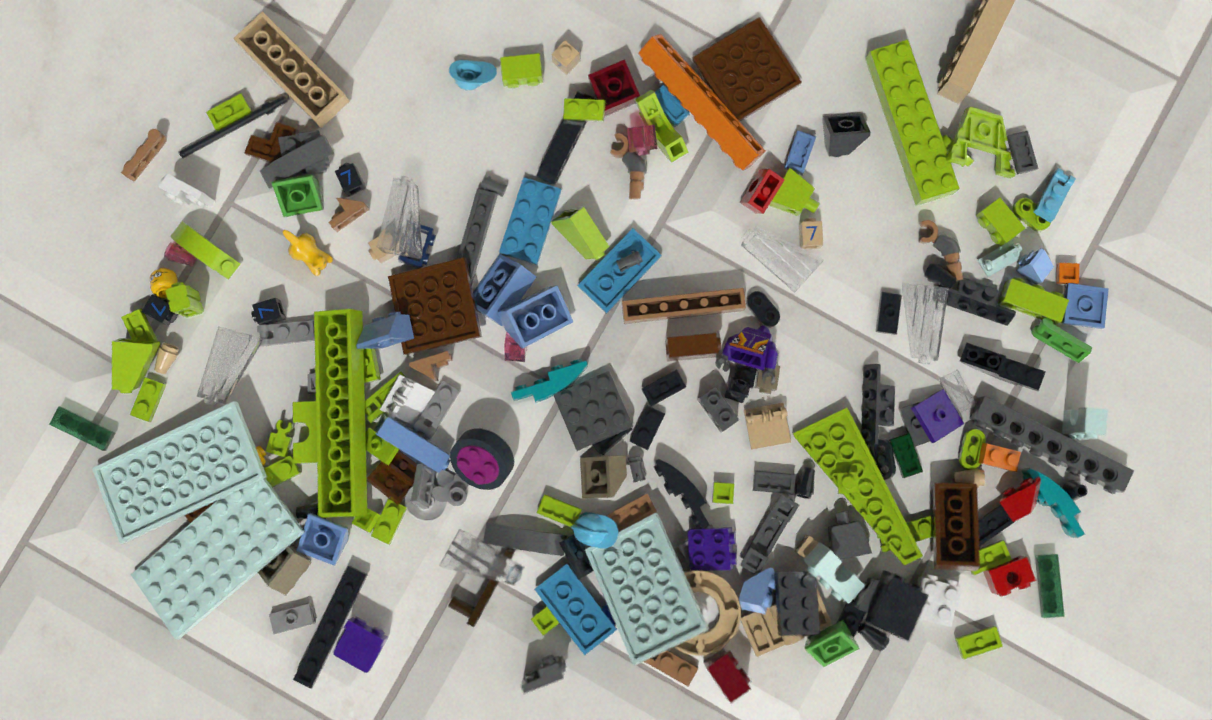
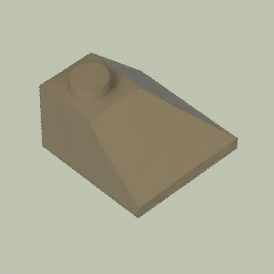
[580,455,627,499]

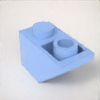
[1016,248,1054,285]
[739,568,775,615]

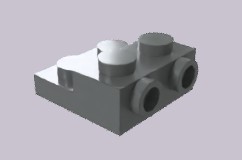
[278,130,330,178]
[521,655,567,694]

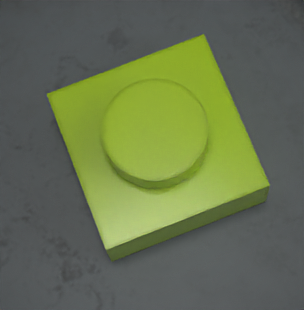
[836,472,859,494]
[712,482,734,504]
[352,508,381,533]
[531,606,559,636]

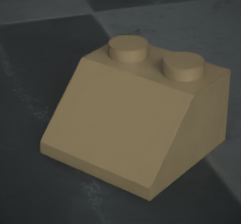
[258,544,312,595]

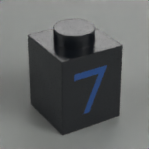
[335,163,366,197]
[141,294,178,326]
[251,298,286,325]

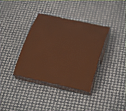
[367,450,417,505]

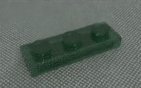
[49,406,115,451]
[1035,554,1065,618]

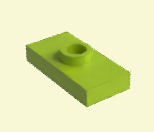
[366,427,399,465]
[537,494,582,527]

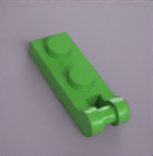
[1031,318,1092,363]

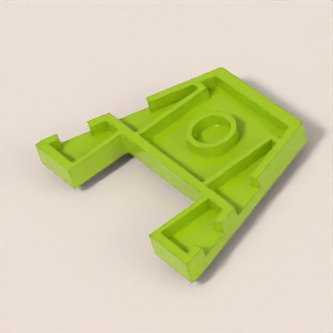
[946,107,1015,179]

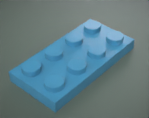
[499,177,562,265]
[577,228,662,314]
[534,564,617,656]

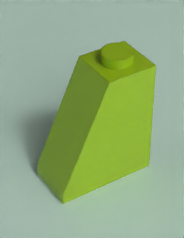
[551,207,610,260]
[112,338,160,393]

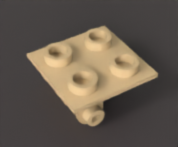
[744,403,791,450]

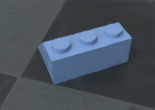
[473,254,536,326]
[497,285,573,348]

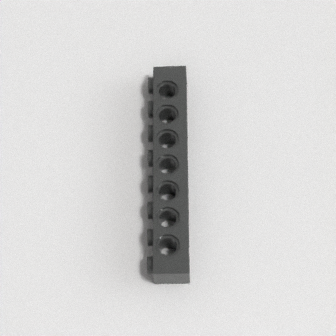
[969,396,1134,494]

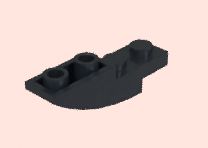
[959,342,1046,391]
[653,459,710,529]

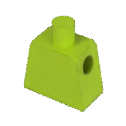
[769,168,820,216]

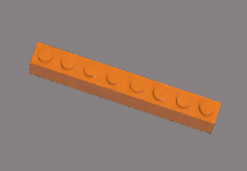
[638,34,766,171]

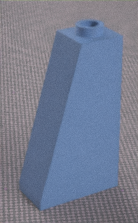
[374,413,450,473]

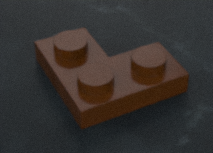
[245,122,297,163]

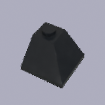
[823,113,871,157]

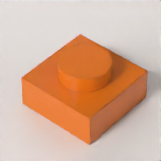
[1056,263,1080,284]

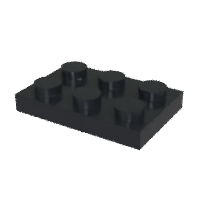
[774,571,820,636]

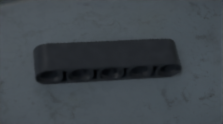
[537,90,597,185]

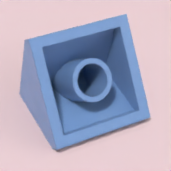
[296,513,348,566]

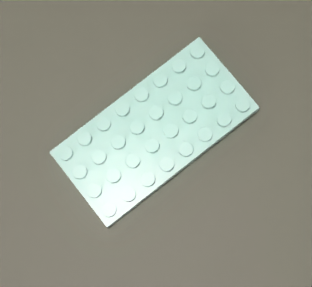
[92,401,267,544]
[131,478,305,640]

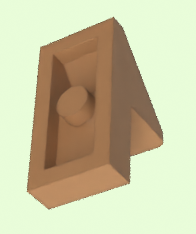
[328,198,370,232]
[409,351,452,382]

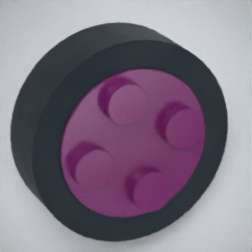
[450,428,514,490]

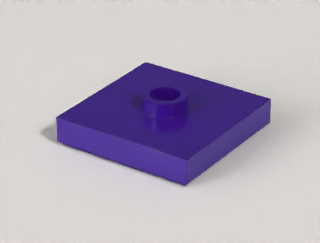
[911,389,964,443]

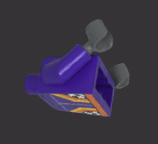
[715,326,778,385]

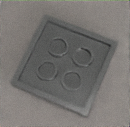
[553,371,633,451]

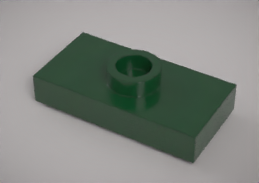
[889,433,923,478]

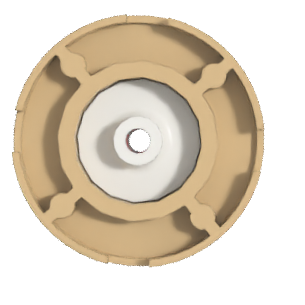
[674,570,741,656]

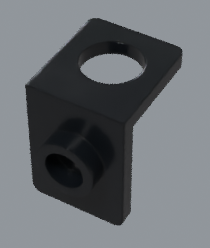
[724,377,751,403]

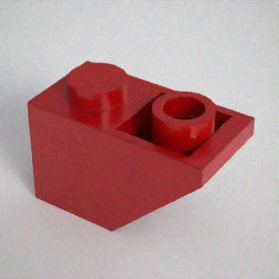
[999,476,1041,522]

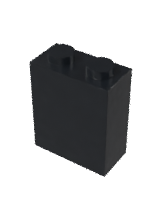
[865,574,929,641]

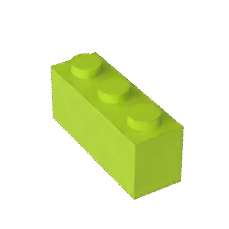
[997,277,1069,325]

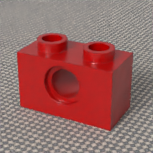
[740,169,785,214]
[983,556,1036,597]

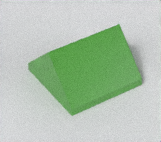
[272,174,323,217]
[804,620,860,667]

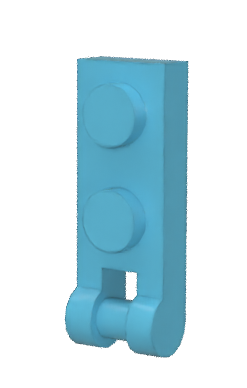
[1033,168,1076,223]

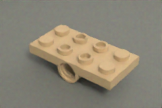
[740,590,833,657]

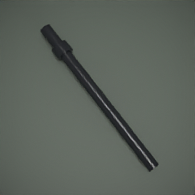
[179,95,287,158]

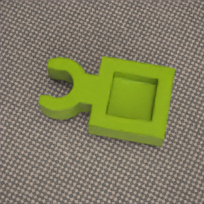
[265,419,294,457]

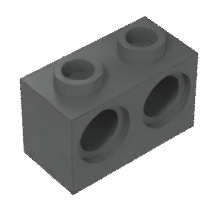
[698,387,739,433]

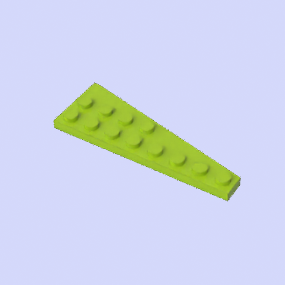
[793,408,923,565]

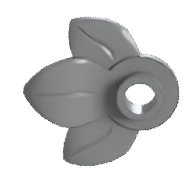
[432,470,469,506]

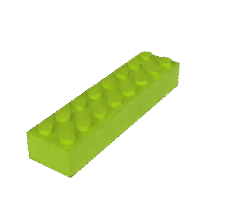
[866,39,960,206]

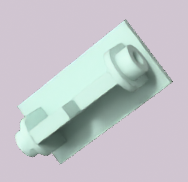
[977,241,1022,277]

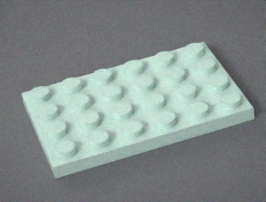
[585,513,709,665]

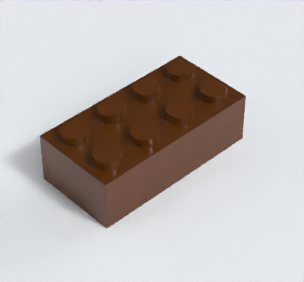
[932,483,980,571]

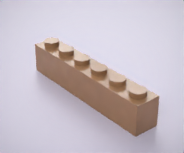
[622,288,746,324]

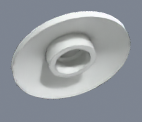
[405,484,446,521]

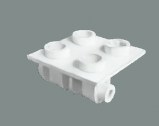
[380,374,435,425]

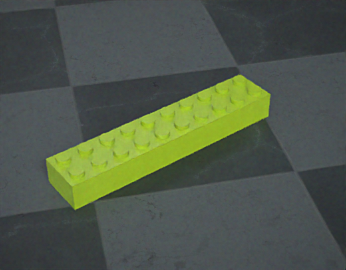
[314,309,367,517]

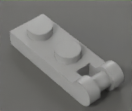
[257,320,315,346]
[413,381,460,439]

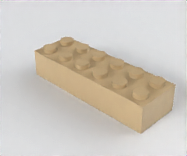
[938,0,1015,104]
[233,11,350,128]

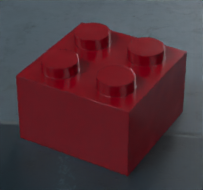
[588,59,640,117]
[703,648,751,704]

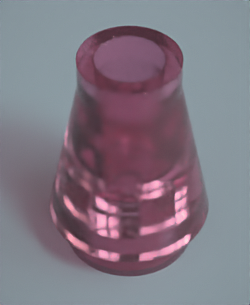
[164,242,197,267]

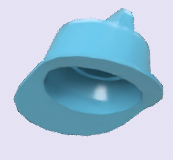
[449,60,497,90]
[571,512,618,549]

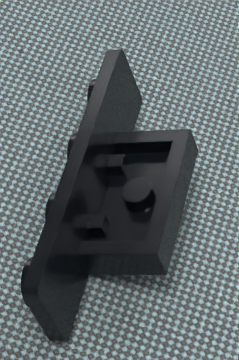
[932,278,1016,326]
[861,364,895,445]

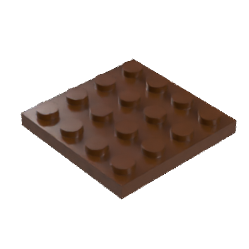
[692,17,802,121]
[388,257,482,355]

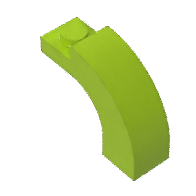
[635,89,688,162]
[170,221,240,280]

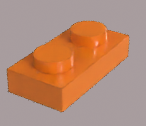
[978,443,1021,472]

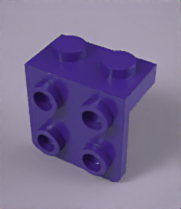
[688,527,737,571]
[333,617,388,673]

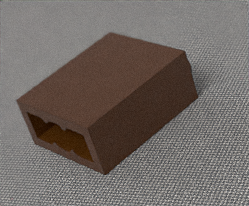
[665,333,721,362]

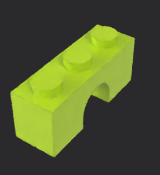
[293,401,317,464]

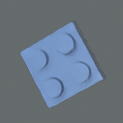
[1062,283,1109,329]

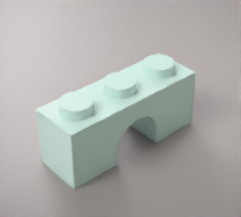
[1062,407,1108,440]
[803,542,865,604]

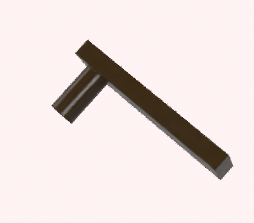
[448,549,515,627]

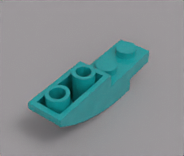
[511,359,588,403]
[1021,468,1085,538]

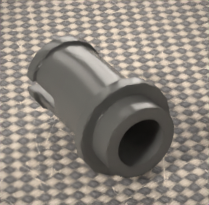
[480,176,507,197]
[616,251,643,272]
[627,456,646,482]

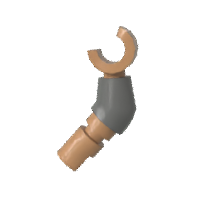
[610,133,647,199]
[919,220,963,281]

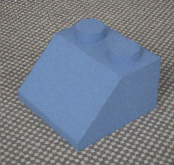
[356,312,414,349]

